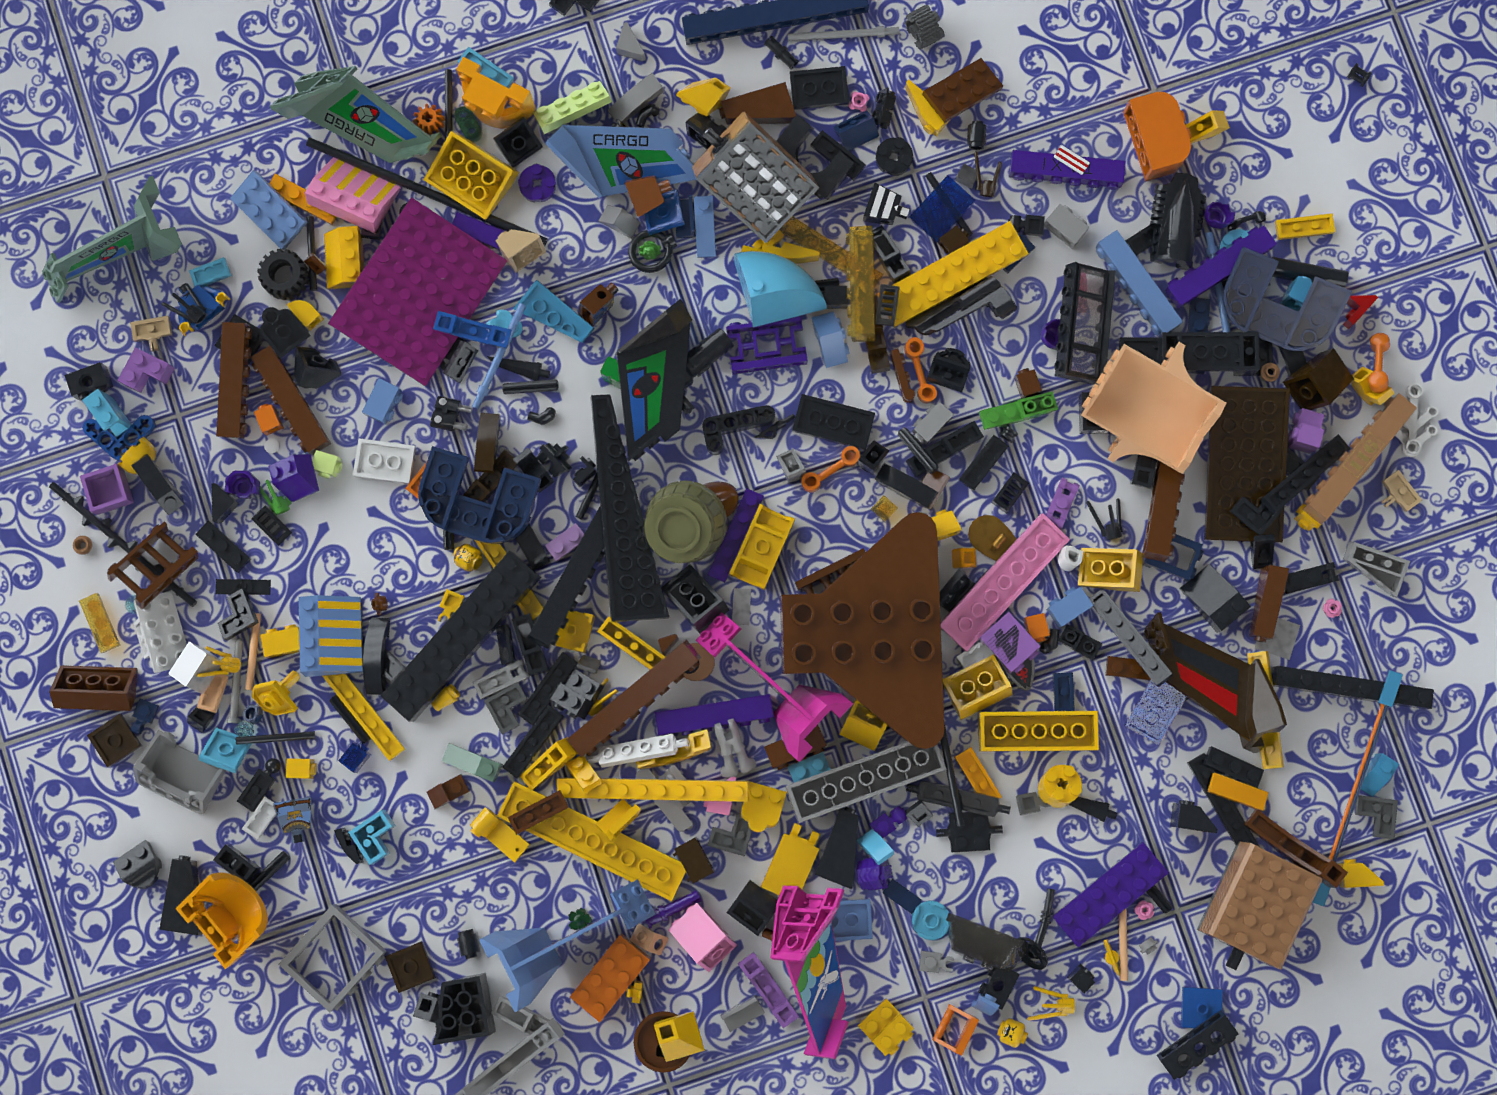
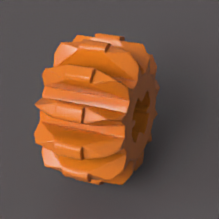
[413,104,445,135]

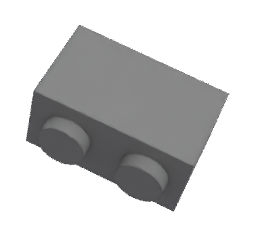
[1044,204,1089,249]

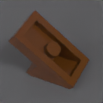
[427,774,470,809]

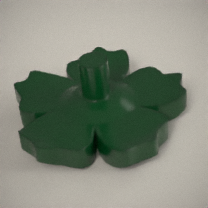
[568,908,592,930]

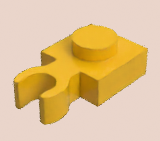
[438,589,465,622]

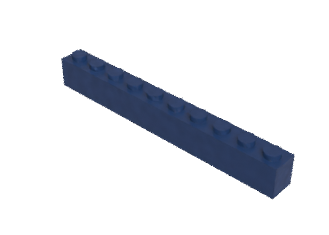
[682,0,869,45]

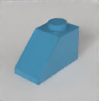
[1361,753,1400,797]

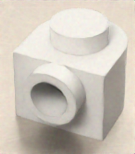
[1058,545,1083,571]

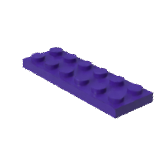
[1052,842,1169,947]

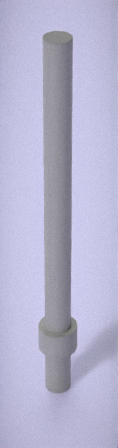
[788,26,900,41]

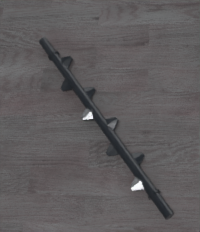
[49,482,197,607]

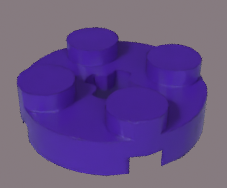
[518,163,556,203]

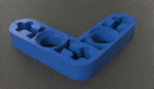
[82,415,156,462]

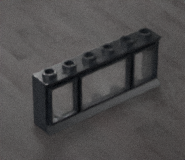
[1054,262,1116,385]

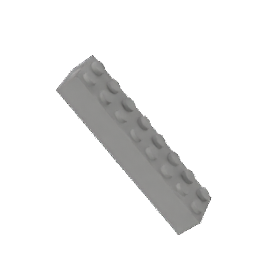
[785,742,947,823]

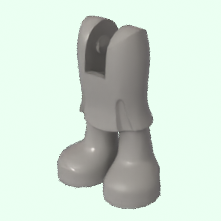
[715,719,757,777]

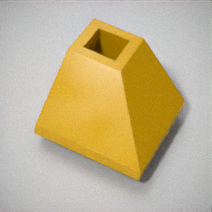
[676,78,731,116]
[654,1011,705,1062]

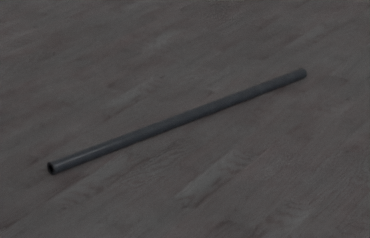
[306,137,548,247]

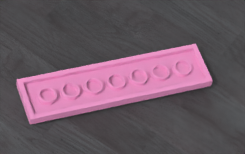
[941,513,1070,652]

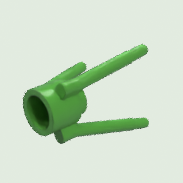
[260,480,292,515]

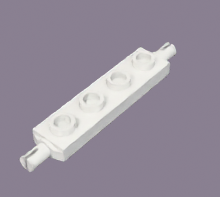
[587,734,689,768]

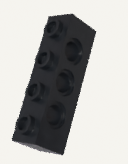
[1157,1010,1239,1080]

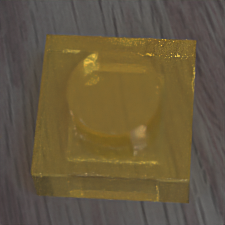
[871,495,898,523]

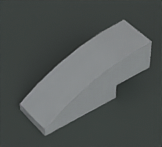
[608,73,664,123]
[491,996,549,1034]

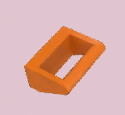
[932,1004,979,1056]

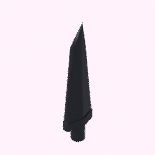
[487,356,550,381]
[1069,797,1117,822]

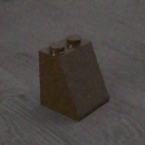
[1283,348,1354,410]

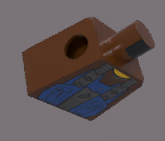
[579,283,619,327]

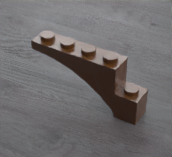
[1244,809,1348,888]

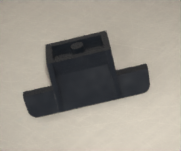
[940,568,988,632]

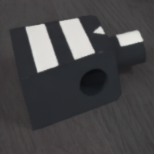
[863,183,910,225]

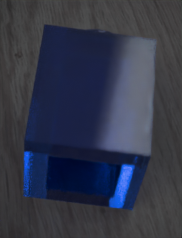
[338,742,372,773]

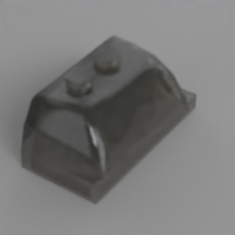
[946,913,1027,973]

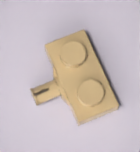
[130,315,172,352]
[1381,470,1422,512]

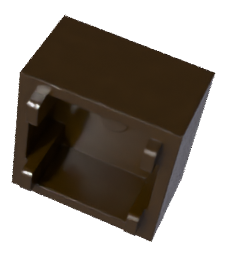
[673,837,715,884]

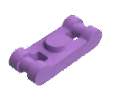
[1046,477,1080,530]

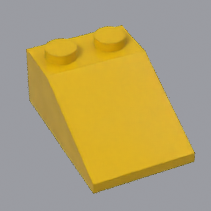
[1078,548,1143,592]

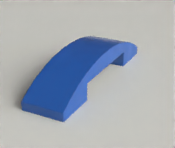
[433,311,512,349]

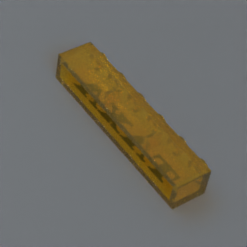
[846,226,875,342]

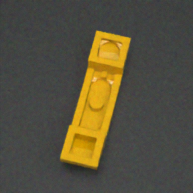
[636,729,712,769]

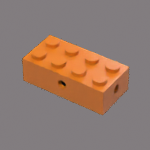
[570,933,651,1022]

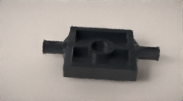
[936,811,1003,853]

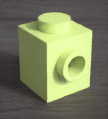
[312,450,343,479]

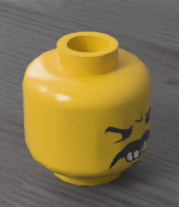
[997,1018,1028,1048]

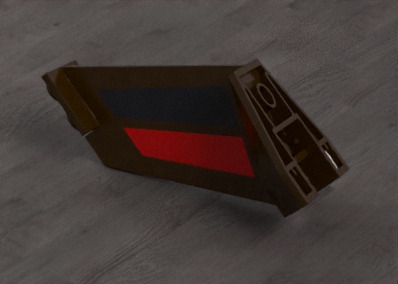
[1144,612,1287,753]

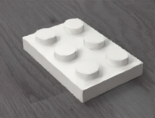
[353,438,416,484]

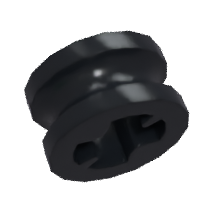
[999,426,1018,443]

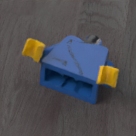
[178,283,231,336]

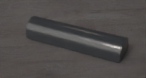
[1272,257,1349,288]

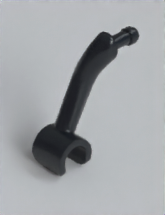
[1228,211,1266,231]

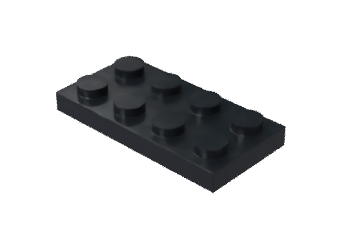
[792,394,875,450]

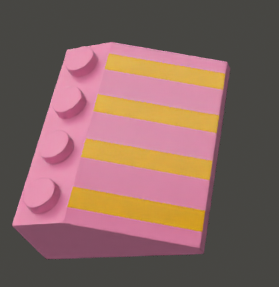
[305,157,401,233]

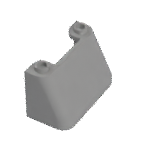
[133,730,226,814]

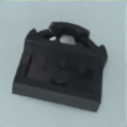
[926,348,971,393]
[113,840,162,889]

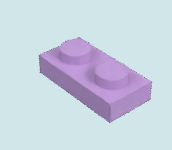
[545,523,584,561]

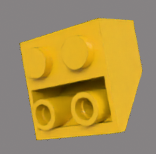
[839,700,887,751]

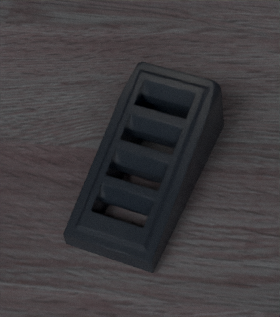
[875,284,900,327]
[991,472,1029,514]
[251,505,292,546]

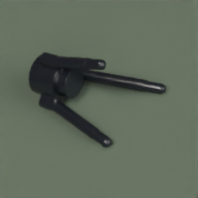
[161,284,207,324]
[1086,498,1123,540]

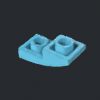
[857,829,894,865]

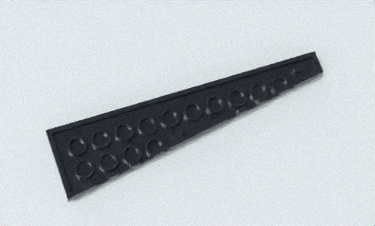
[590,394,670,622]

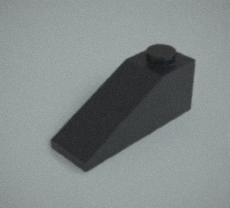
[131,454,184,515]

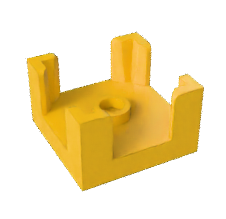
[555,611,595,653]

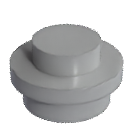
[1139,937,1158,955]

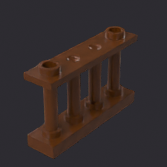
[107,521,199,610]
[795,548,866,594]

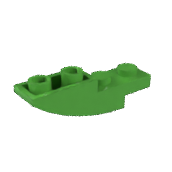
[979,391,1058,430]

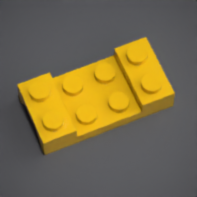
[729,504,795,590]

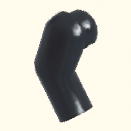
[635,104,660,128]

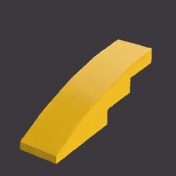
[741,242,820,264]

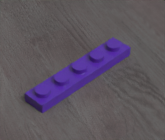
[707,488,764,583]

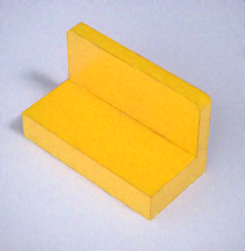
[596,799,641,841]

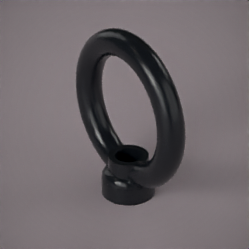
[628,230,677,273]

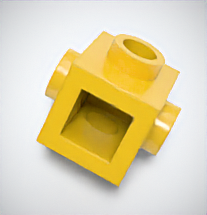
[1294,503,1323,531]

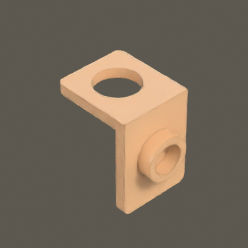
[630,923,669,955]

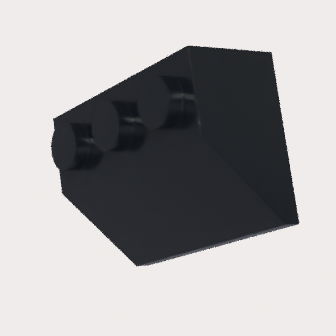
[685,113,727,149]

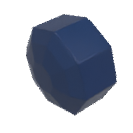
[243,704,263,725]

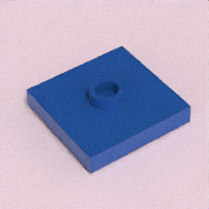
[644,189,685,235]
[1181,987,1223,1028]

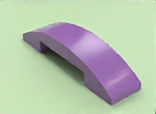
[738,952,799,1028]

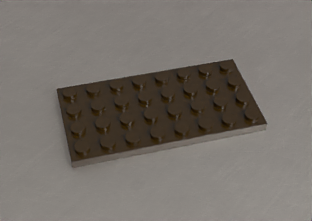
[1204,386,1290,543]

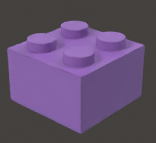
[80,464,134,515]

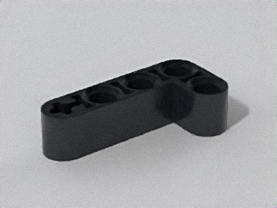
[702,405,775,455]

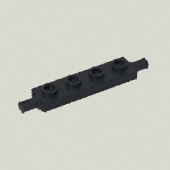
[906,780,1011,817]

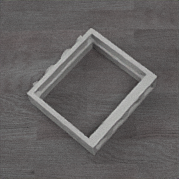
[278,904,387,1013]

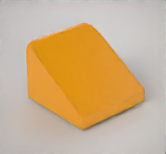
[952,548,976,569]

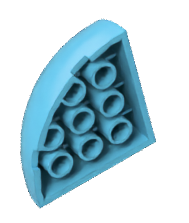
[734,251,827,327]

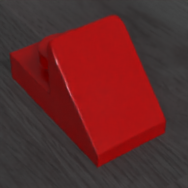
[1343,295,1379,329]

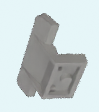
[636,765,693,832]

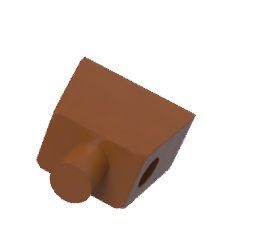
[625,175,672,217]

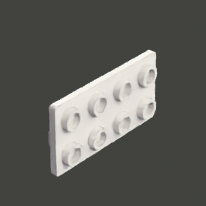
[133,592,187,673]

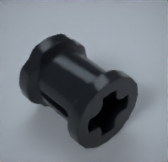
[1346,63,1372,87]

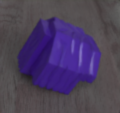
[225,471,260,499]
[856,857,893,890]

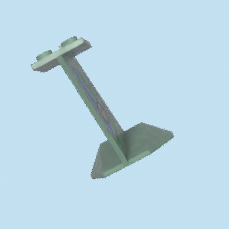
[270,66,442,163]
[42,176,182,303]

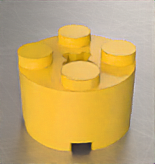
[1037,765,1082,808]

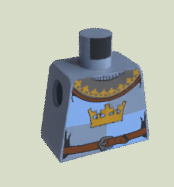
[273,797,311,844]

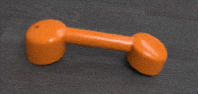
[1368,333,1390,393]
[904,337,937,403]
[801,446,860,493]

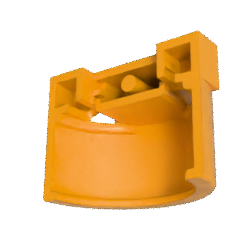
[456,57,536,128]
[175,872,268,969]

